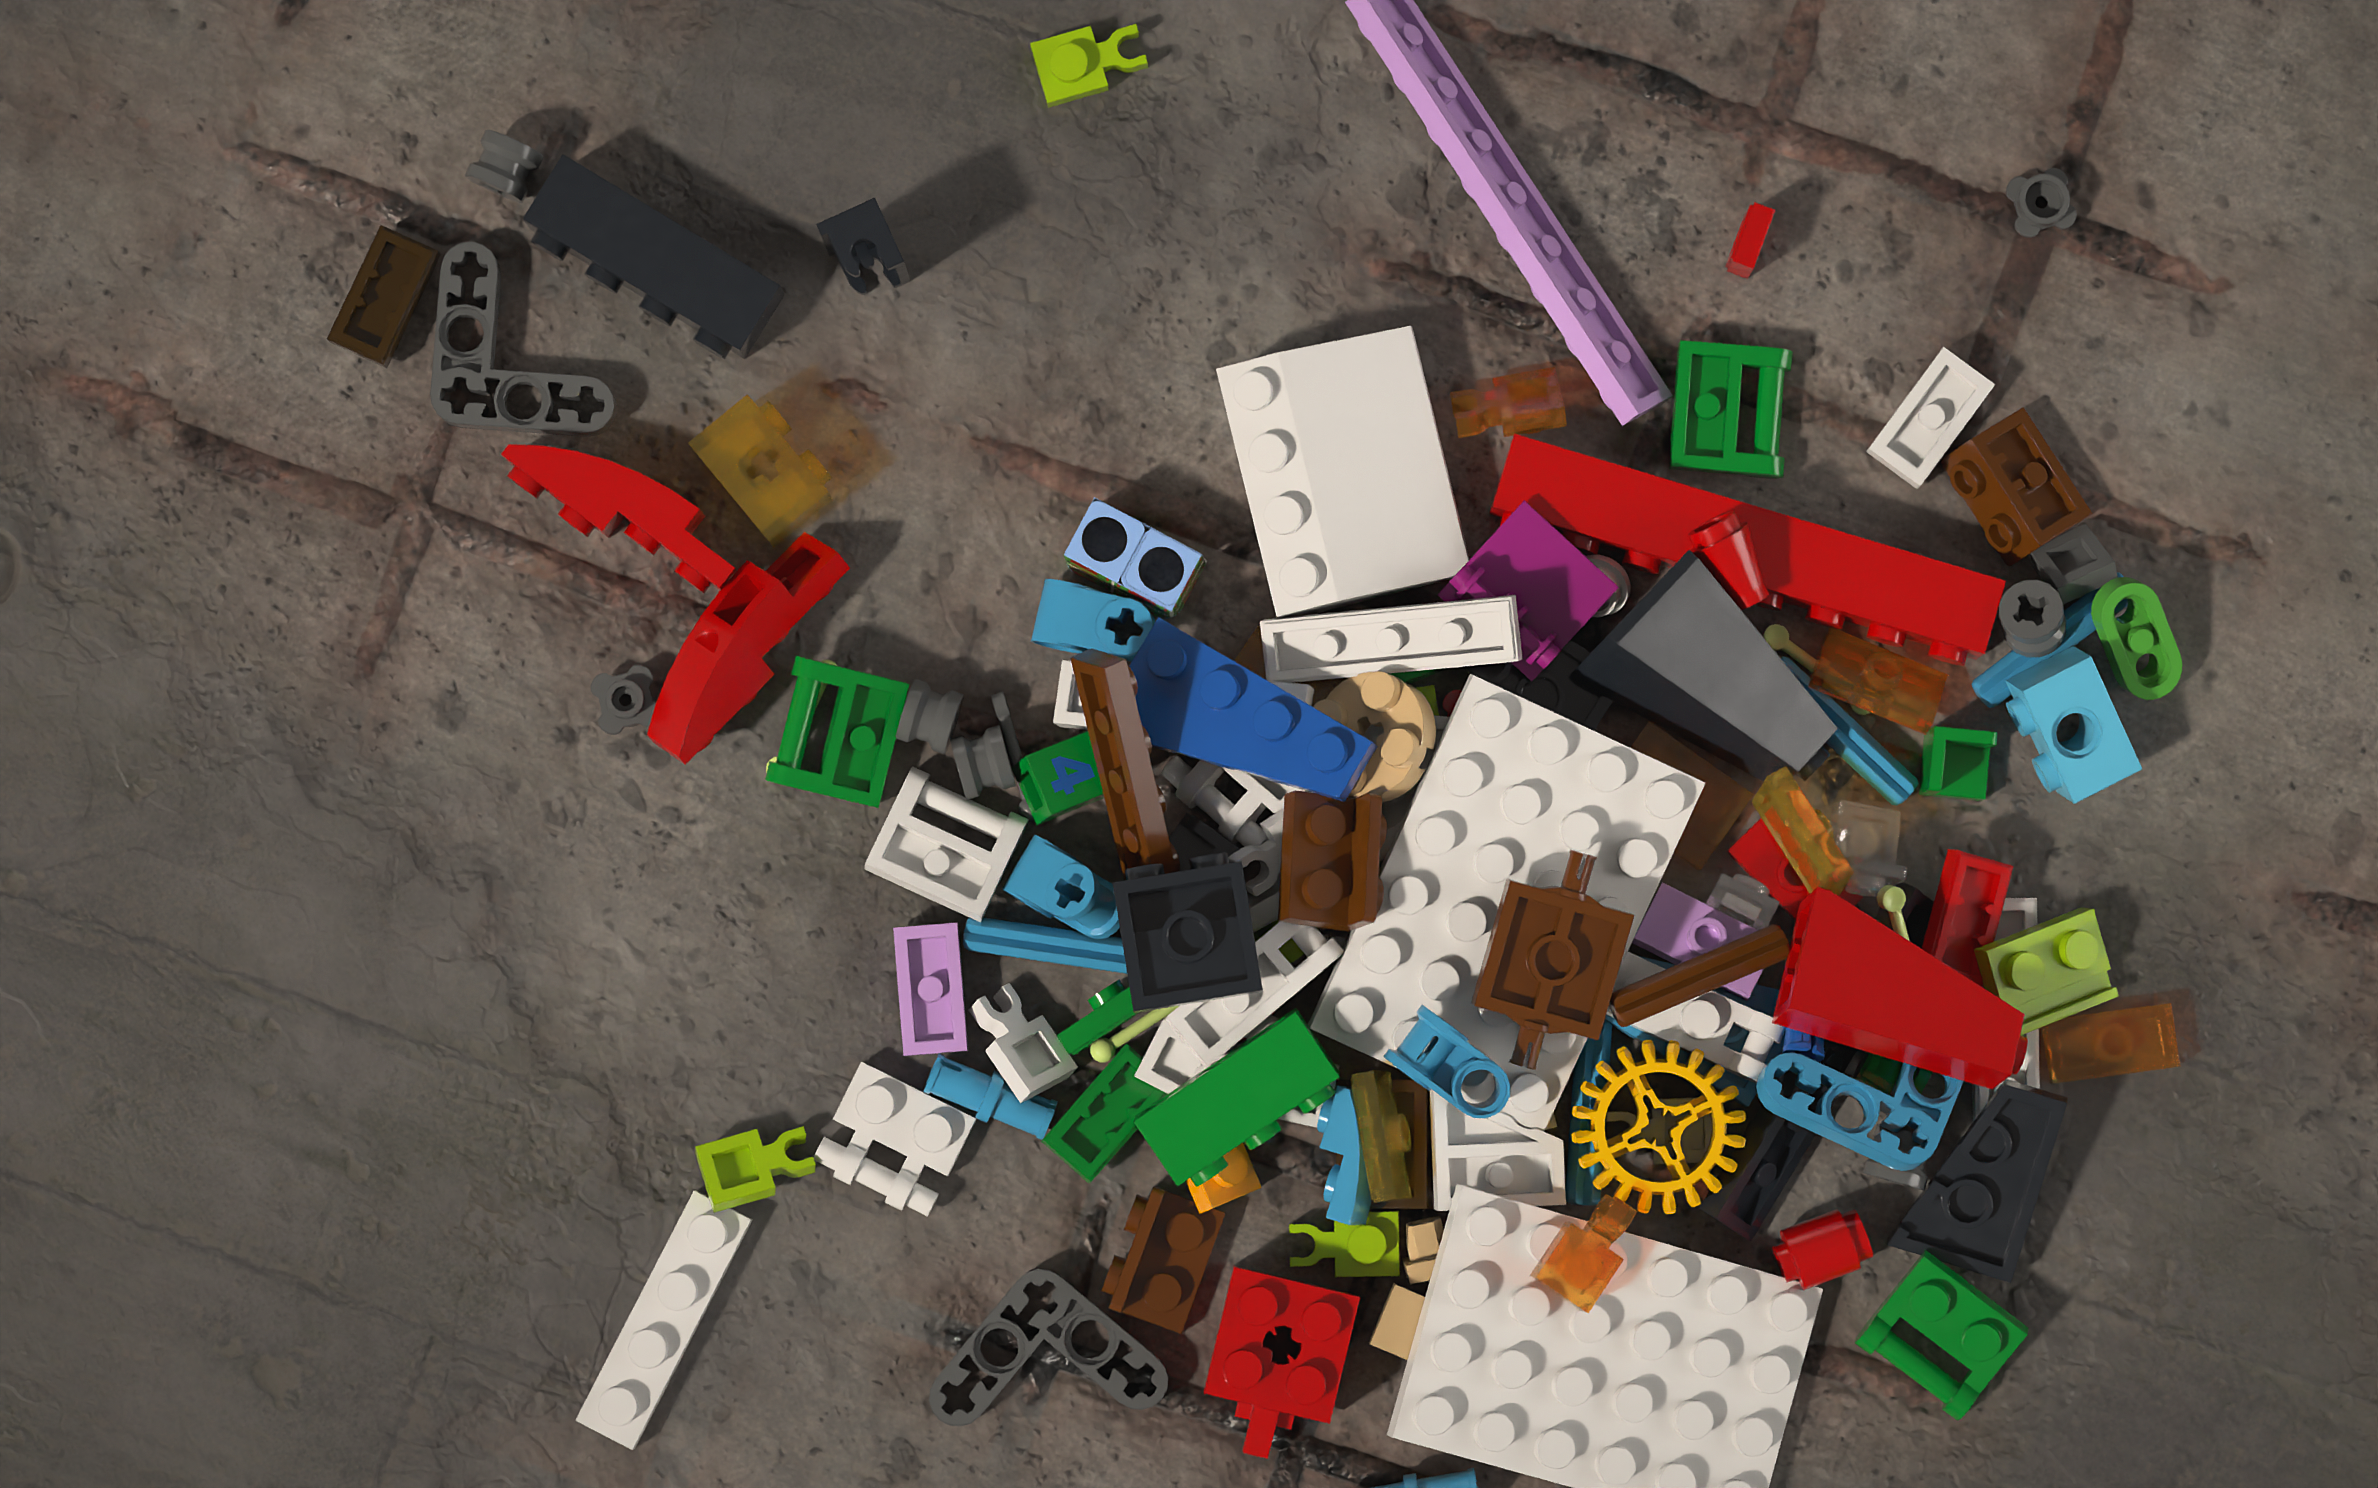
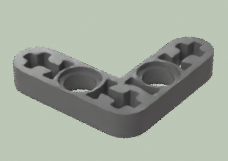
[430,241,617,437]
[929,1269,1168,1427]

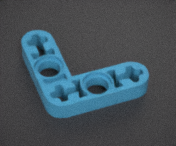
[1756,1052,1963,1171]

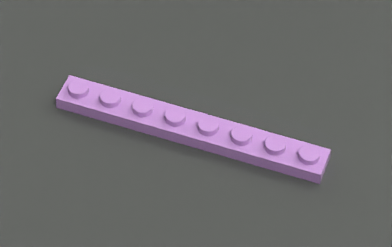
[1345,0,1673,426]

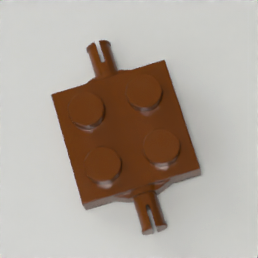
[1471,849,1635,1070]

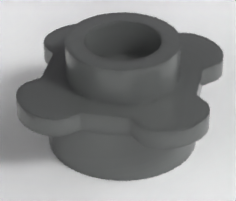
[2006,168,2077,238]
[591,665,656,735]

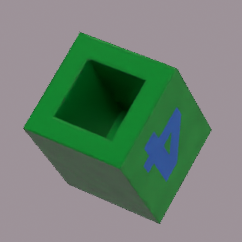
[1012,731,1104,826]

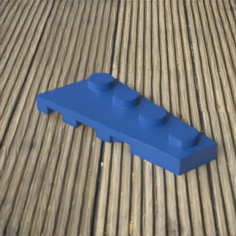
[1129,617,1378,802]

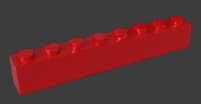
[1489,433,2006,666]

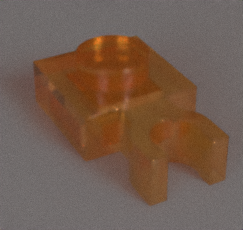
[1450,367,1567,438]

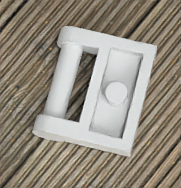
[864,767,1029,922]

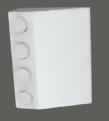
[1216,326,1470,618]

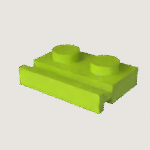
[1974,908,2119,1035]

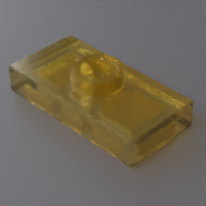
[1752,766,1854,896]
[1350,1070,1412,1203]

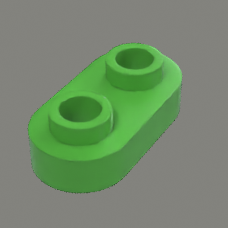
[2091,577,2183,700]

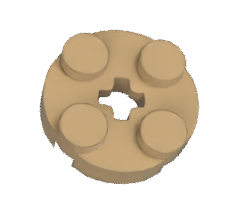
[1314,671,1436,802]

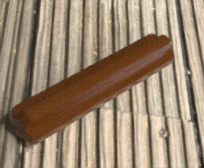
[1609,924,1790,1027]

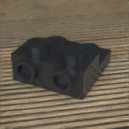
[1113,853,1263,1013]

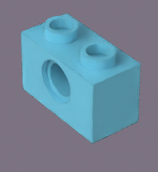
[2005,646,2142,804]

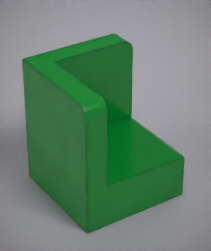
[1919,726,1998,801]

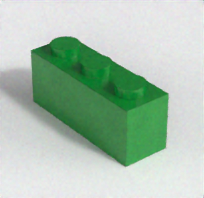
[1133,1008,1340,1187]

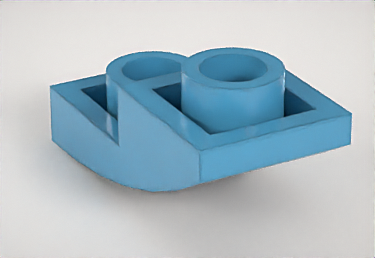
[1317,1086,1376,1225]

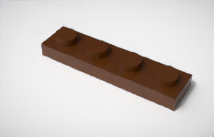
[1070,648,1180,881]

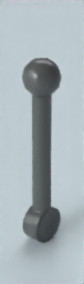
[991,691,1034,821]

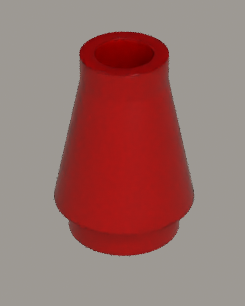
[1688,511,1769,610]

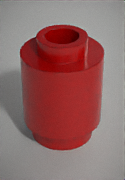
[1772,1209,1873,1291]

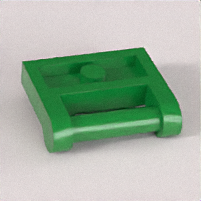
[1669,340,1793,479]
[765,656,909,808]
[1854,1250,2029,1421]

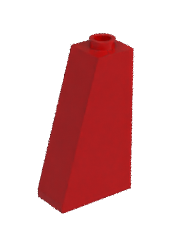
[1772,887,2028,1089]

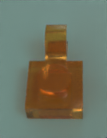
[1530,1194,1637,1313]

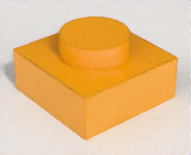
[1186,1143,1262,1214]

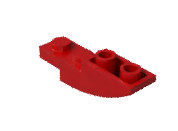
[501,444,737,594]
[647,531,850,765]

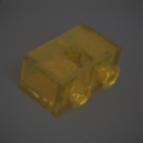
[688,394,833,547]

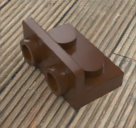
[1941,407,2093,566]
[1278,790,1387,931]
[1101,1186,1226,1334]

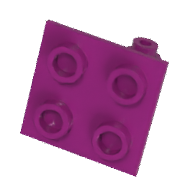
[1438,500,1619,681]

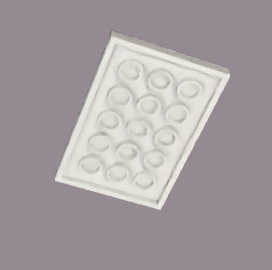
[1308,674,1705,1131]
[1387,1184,1823,1488]

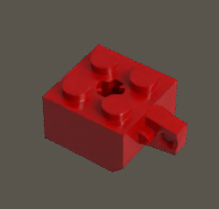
[1203,1265,1360,1459]

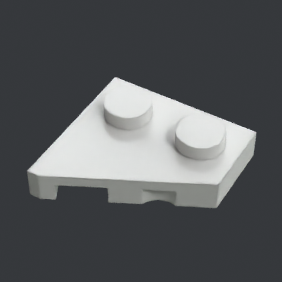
[1429,1089,1566,1211]

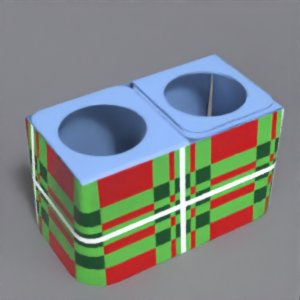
[1064,497,1207,618]

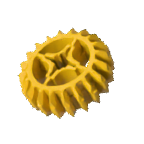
[1571,1040,1746,1214]

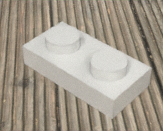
[1866,347,1995,489]

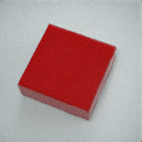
[1725,202,1775,279]

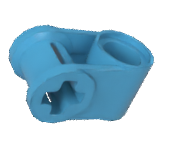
[1031,579,1156,662]
[1002,835,1120,939]
[1383,1004,1510,1119]

